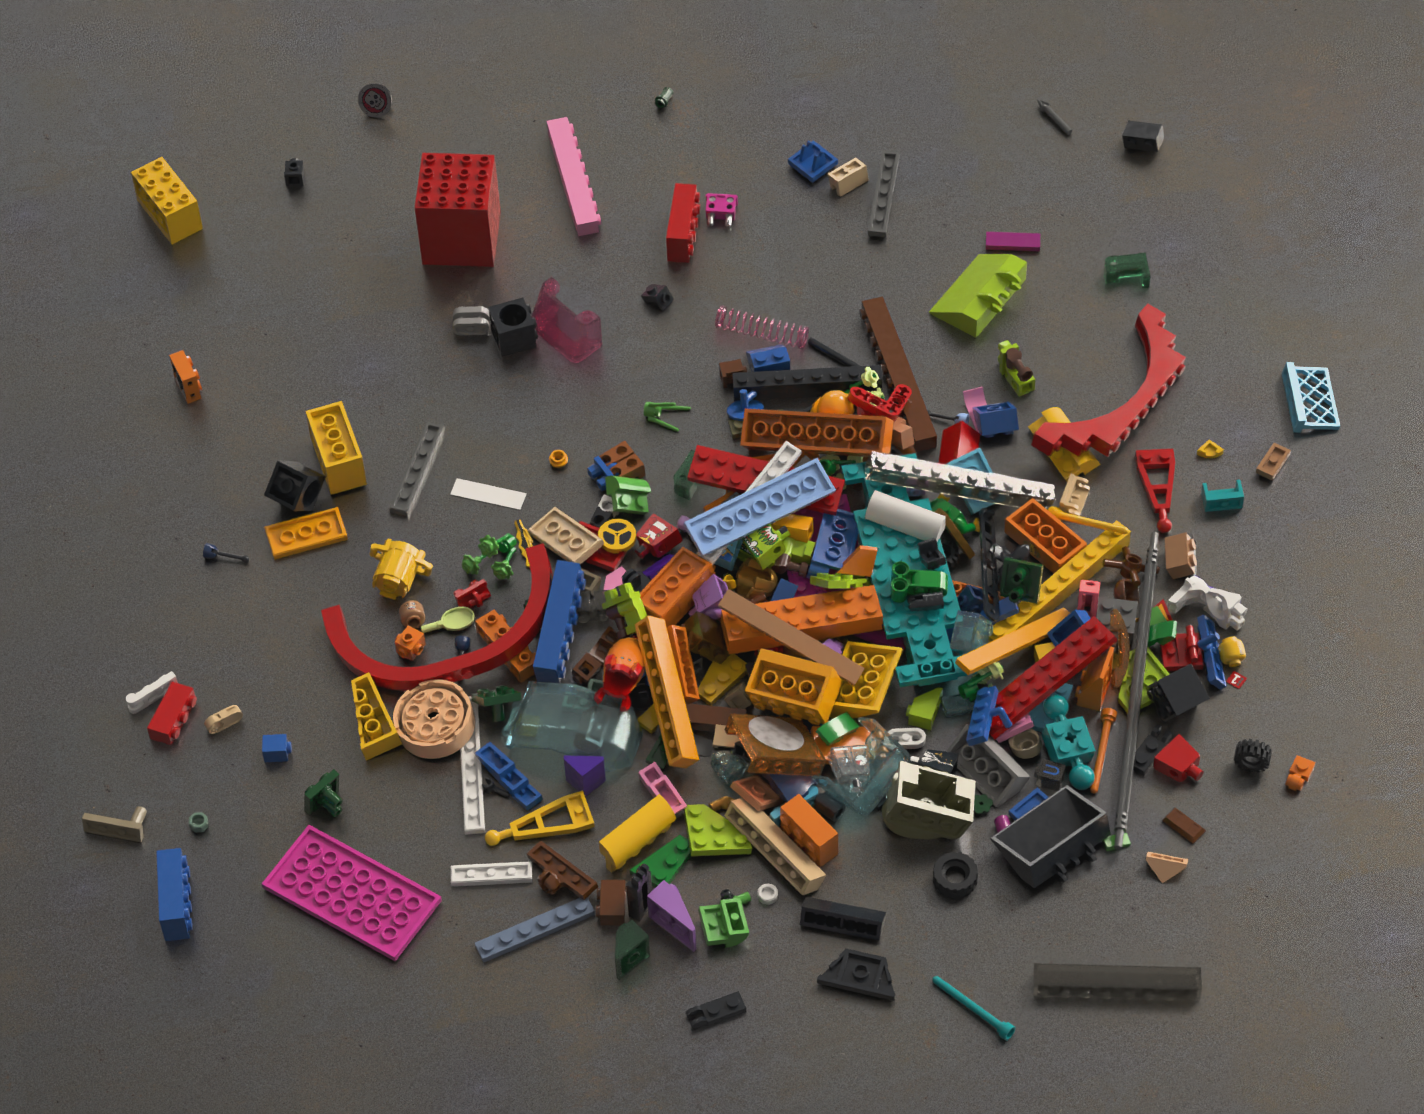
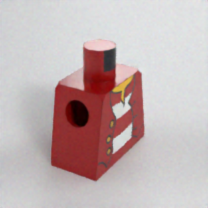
[635,513,683,559]

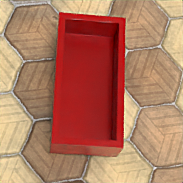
[666,183,701,263]

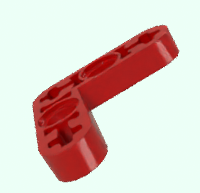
[847,384,912,422]

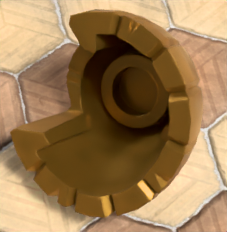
[735,558,777,601]

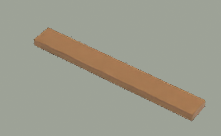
[718,589,865,686]

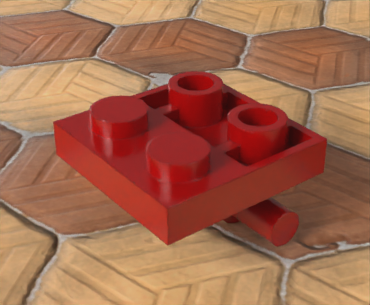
[1160,625,1203,671]

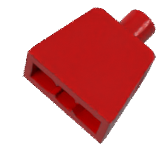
[1153,734,1204,782]

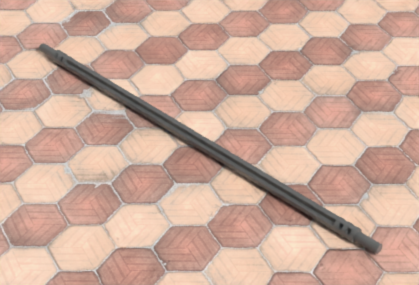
[1114,532,1159,850]

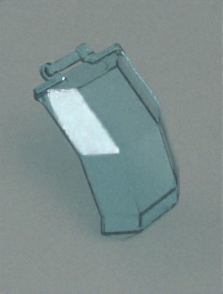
[501,681,643,772]

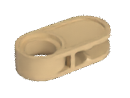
[204,705,243,734]

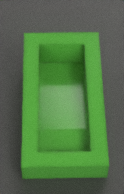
[1103,833,1131,851]

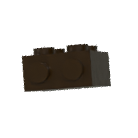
[685,611,731,664]

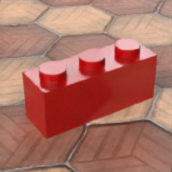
[147,682,197,745]

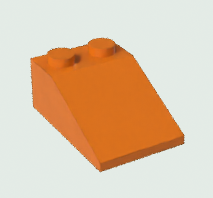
[1075,647,1114,712]

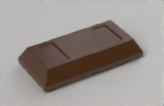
[1162,807,1206,844]

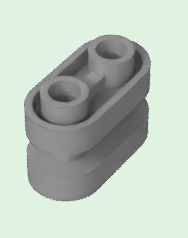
[452,306,489,336]

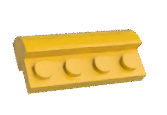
[1028,407,1101,482]
[599,794,676,873]

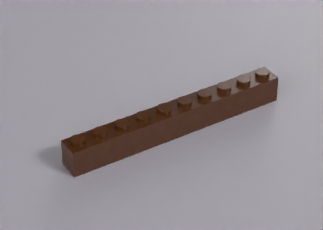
[859,296,937,452]

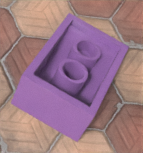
[647,880,696,952]

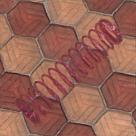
[715,305,809,349]

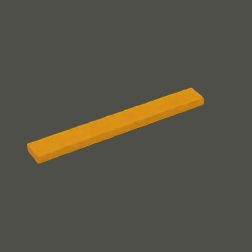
[955,607,1070,676]

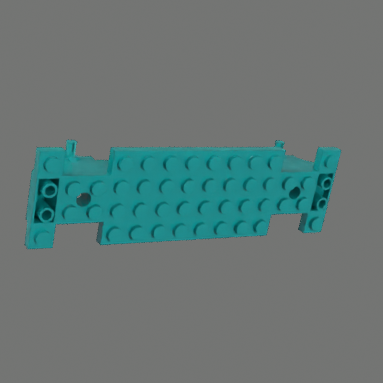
[841,453,977,687]

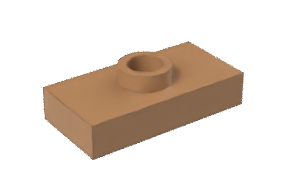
[1256,443,1291,481]

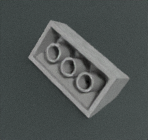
[946,724,1030,807]

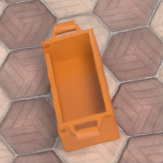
[640,547,716,628]

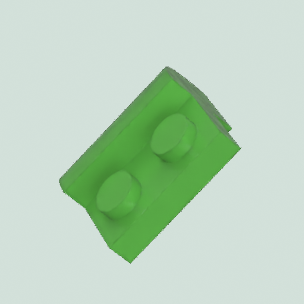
[605,475,651,515]
[698,898,749,948]

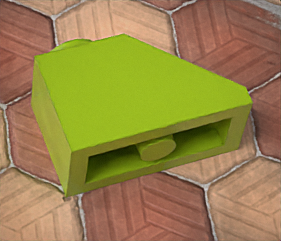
[906,687,943,730]

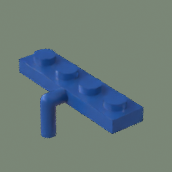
[1197,614,1227,689]
[966,686,1012,746]

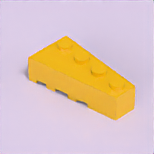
[351,672,402,761]

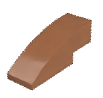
[891,417,914,449]

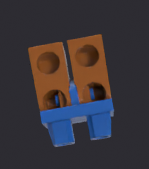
[587,441,645,491]

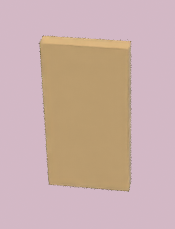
[527,507,604,564]

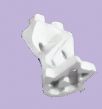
[1168,575,1247,631]

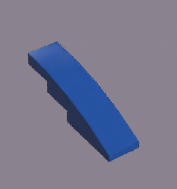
[475,742,543,811]

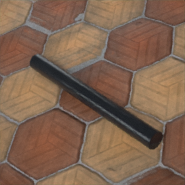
[807,337,860,367]

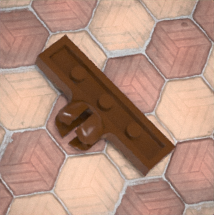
[527,841,598,900]

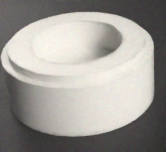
[758,884,778,905]

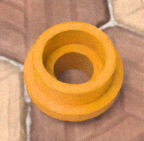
[549,450,568,468]

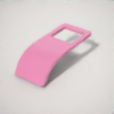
[963,387,987,435]

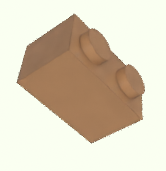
[1165,532,1197,579]

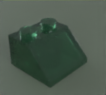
[615,920,650,980]

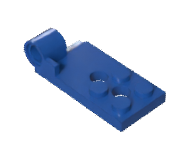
[806,509,858,579]

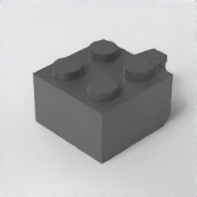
[1096,597,1138,652]

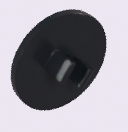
[628,676,654,711]

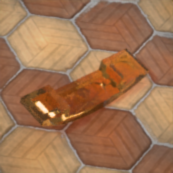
[1110,609,1130,690]

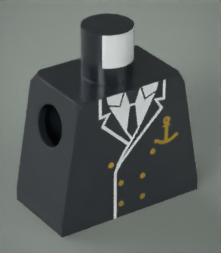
[910,749,959,775]

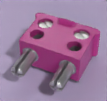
[706,193,738,227]

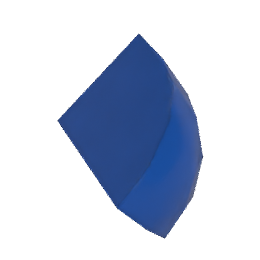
[771,578,798,601]

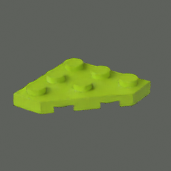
[810,573,871,589]
[1118,647,1169,714]
[683,804,752,856]

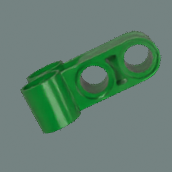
[890,561,948,603]

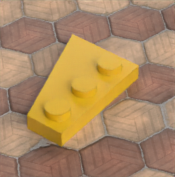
[698,654,747,706]

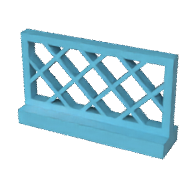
[1282,362,1340,433]

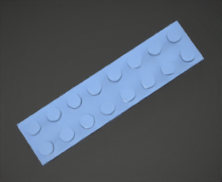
[683,458,836,557]

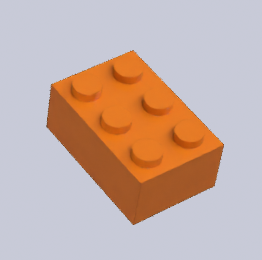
[780,794,838,868]

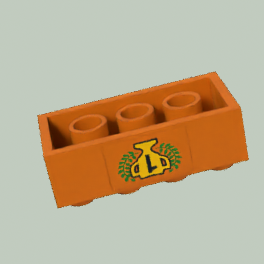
[1005,498,1087,574]

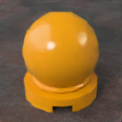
[810,390,855,415]

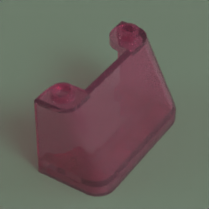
[531,277,602,363]

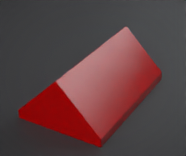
[937,421,980,478]

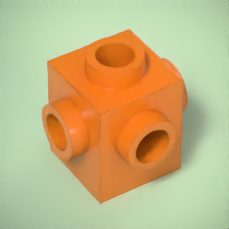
[395,625,426,661]

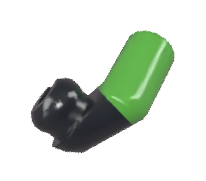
[720,889,751,905]

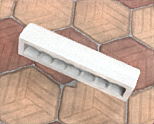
[865,490,946,542]

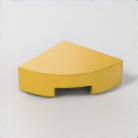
[1197,440,1224,458]

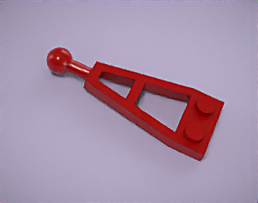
[1135,449,1175,533]

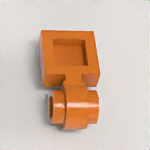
[1285,755,1316,791]

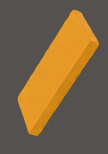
[264,507,348,560]

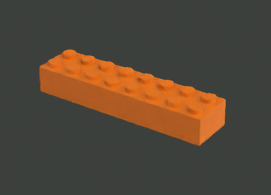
[740,409,894,458]
[721,585,883,654]

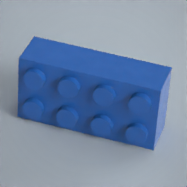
[157,848,193,941]

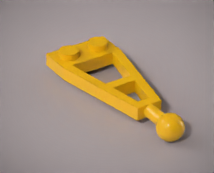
[485,790,595,846]

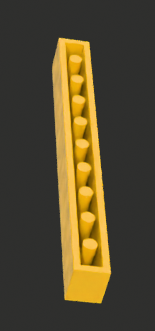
[984,520,1131,645]

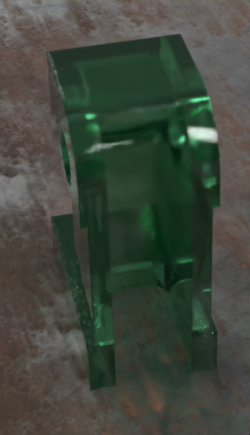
[1104,252,1151,288]
[673,450,696,500]

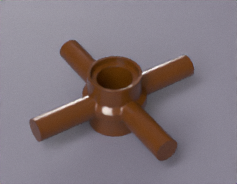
[1102,546,1160,587]

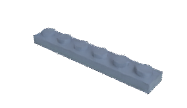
[474,897,595,963]

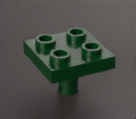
[471,685,522,722]

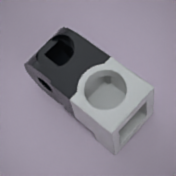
[590,494,619,528]

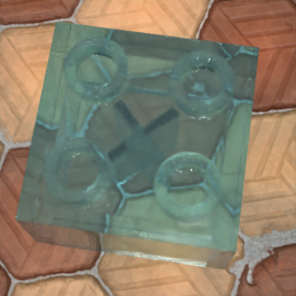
[950,610,993,655]

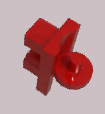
[453,579,491,608]

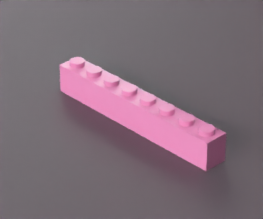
[547,117,601,236]

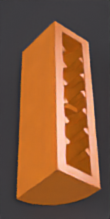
[667,625,700,704]

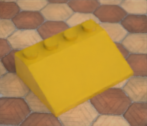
[829,641,903,718]

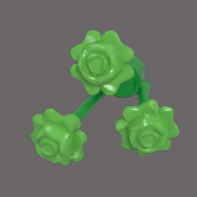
[462,533,517,579]

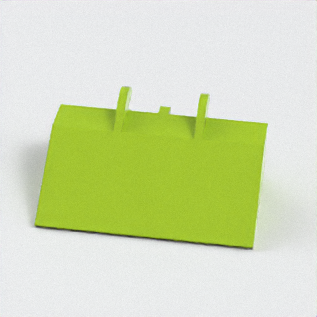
[929,254,1027,338]

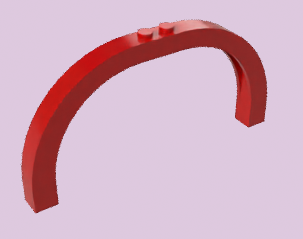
[321,543,553,691]

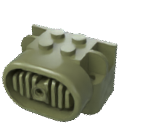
[882,761,976,839]

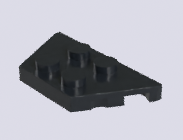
[817,948,895,1001]

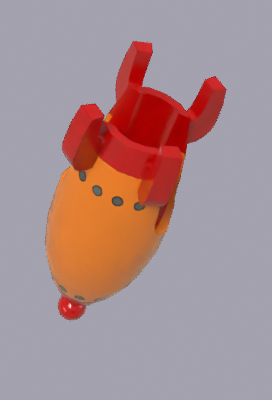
[594,635,645,712]

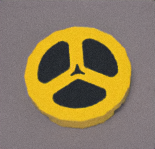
[598,519,636,553]

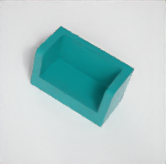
[1201,480,1244,512]

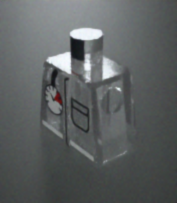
[827,744,870,792]

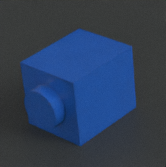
[262,734,292,763]

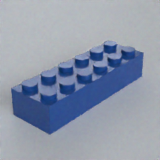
[533,560,586,685]

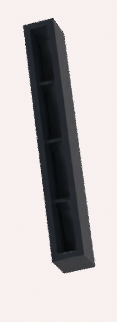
[733,365,882,401]

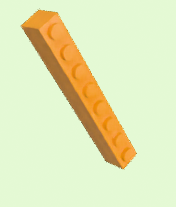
[634,616,699,769]

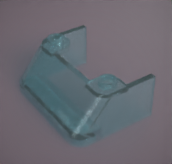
[812,717,910,815]

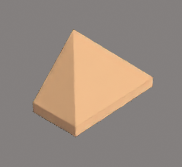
[1146,852,1188,883]

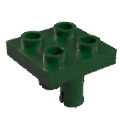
[999,557,1044,604]
[304,769,343,817]

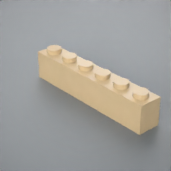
[724,798,826,895]

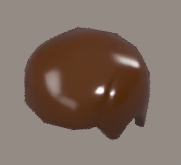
[1113,579,1139,603]

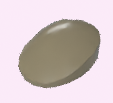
[1009,728,1042,759]

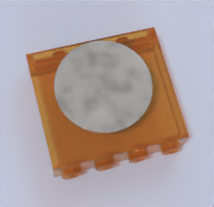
[724,714,826,777]

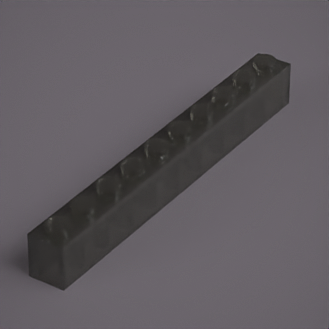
[865,451,1055,510]

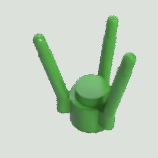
[644,402,691,432]

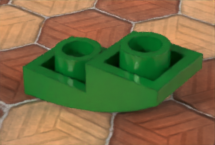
[1148,620,1177,648]
[816,712,860,746]

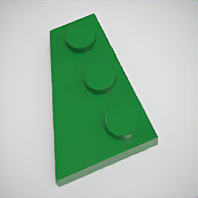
[630,835,691,888]

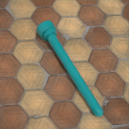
[932,976,1016,1041]

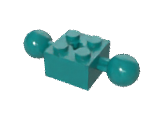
[1041,694,1096,790]

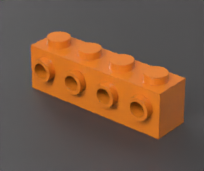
[475,609,536,683]

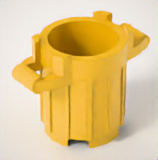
[369,538,433,600]

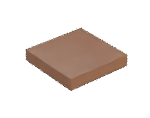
[730,775,783,811]

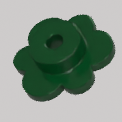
[974,794,993,814]

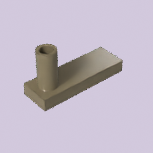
[82,806,147,842]

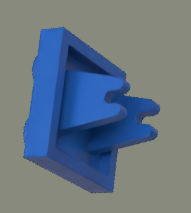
[788,140,838,183]

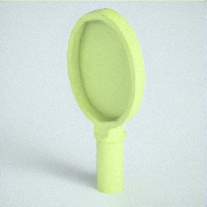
[420,607,475,633]

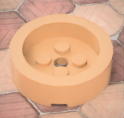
[393,679,476,759]

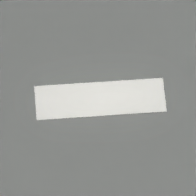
[451,478,527,510]

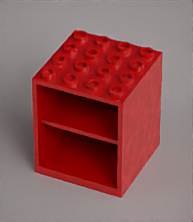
[415,153,501,267]

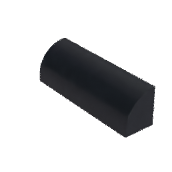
[799,897,886,941]

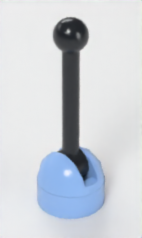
[927,410,969,424]

